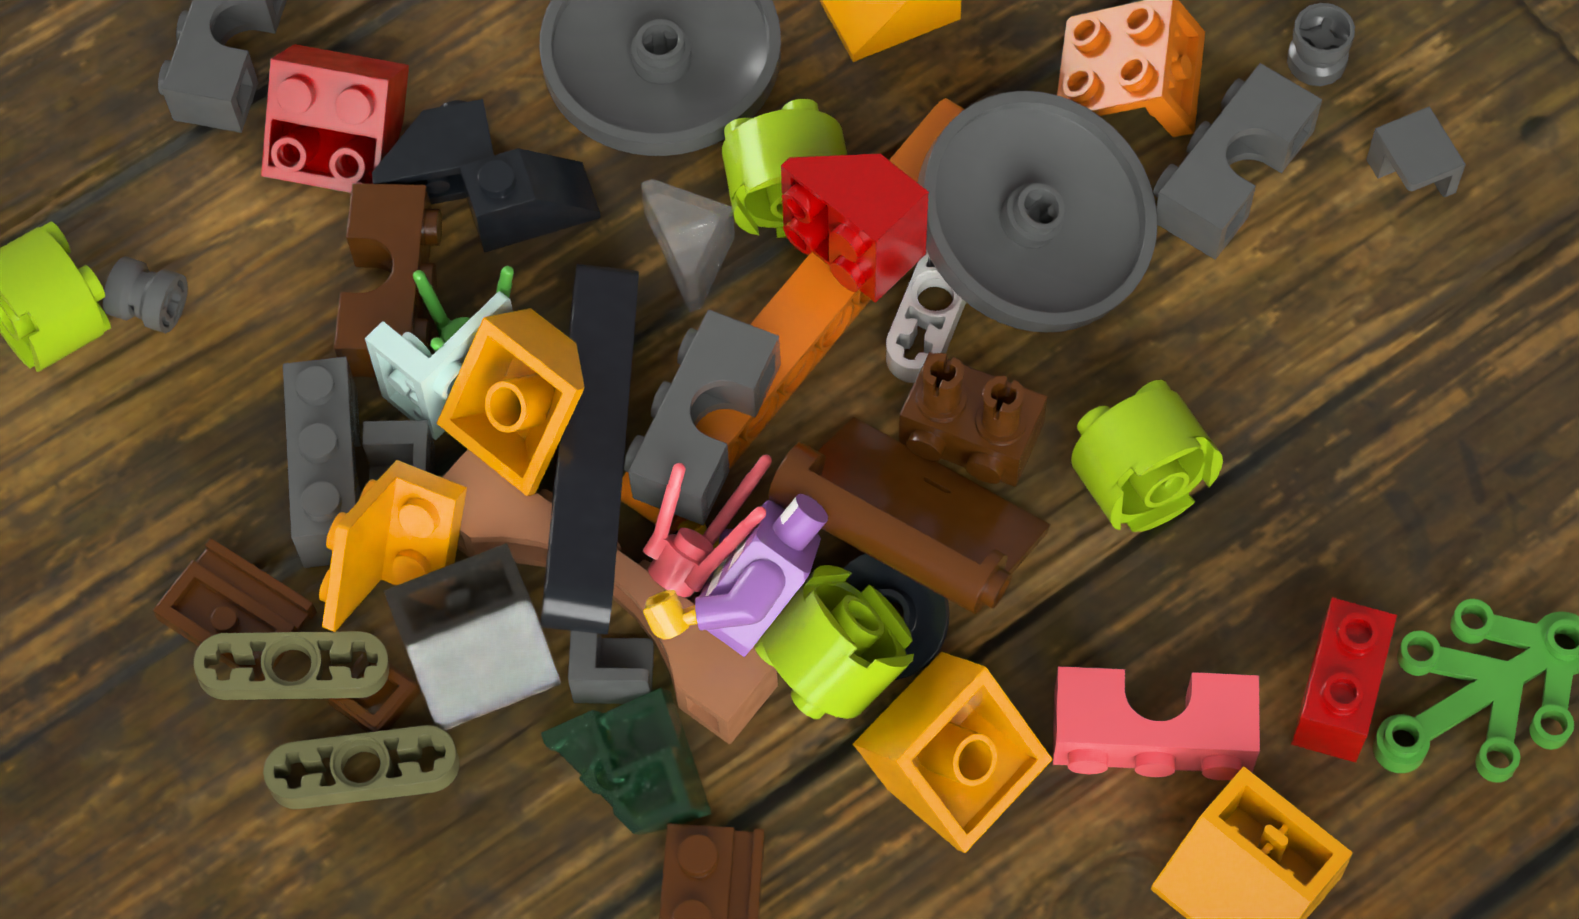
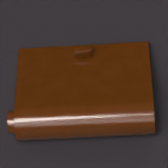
[769,417,1051,614]

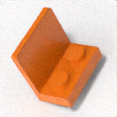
[1057,0,1205,137]

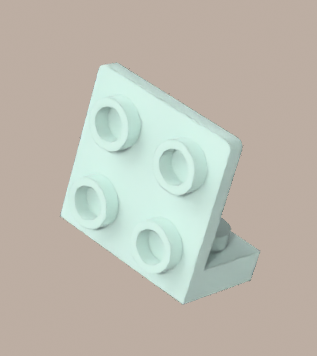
[365,292,513,440]

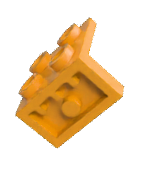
[319,460,467,632]

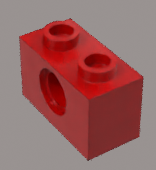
[1291,597,1397,763]

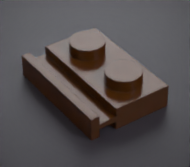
[153,538,317,681]
[659,824,765,919]

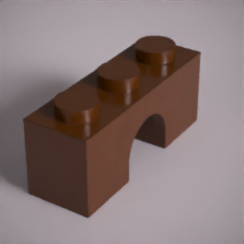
[334,183,442,377]

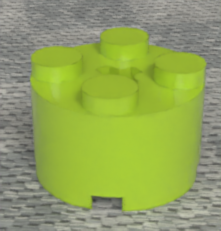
[722,99,847,238]
[0,221,111,372]
[1071,380,1223,532]
[754,565,914,719]

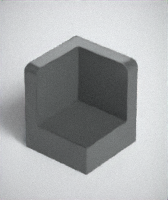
[1366,106,1466,197]
[362,420,435,481]
[568,631,654,704]

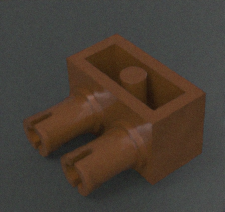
[899,352,1048,487]

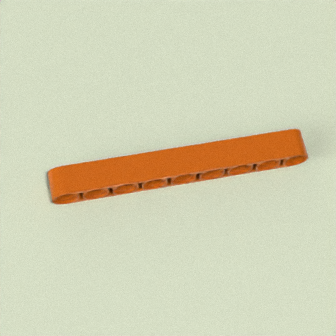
[621,98,965,534]

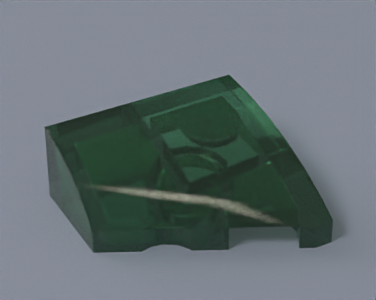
[541,688,712,835]

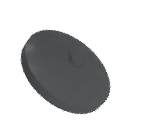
[539,0,781,156]
[917,91,1157,333]

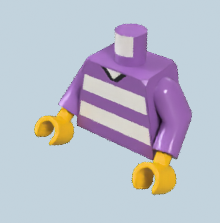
[643,494,828,657]

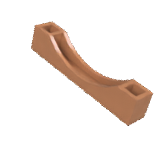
[442,449,778,745]

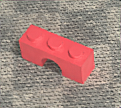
[1053,666,1260,780]

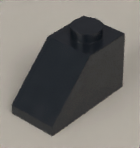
[372,99,494,205]
[459,148,601,253]

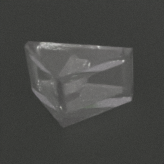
[641,179,735,312]

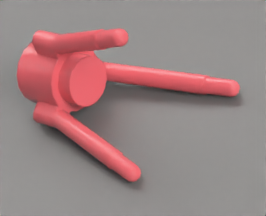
[643,455,772,597]

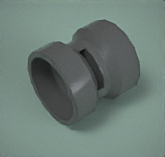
[1287,3,1355,86]
[103,256,188,334]

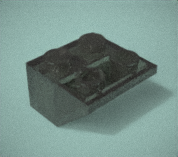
[383,543,561,730]

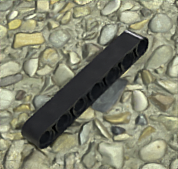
[540,264,639,635]

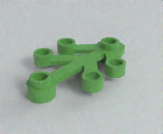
[1373,599,1579,782]

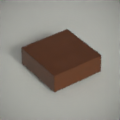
[327,652,421,733]

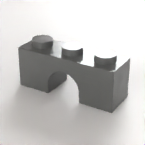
[158,0,287,133]
[1153,63,1322,260]
[624,309,781,526]
[283,357,361,568]

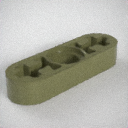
[194,631,389,700]
[263,725,460,809]

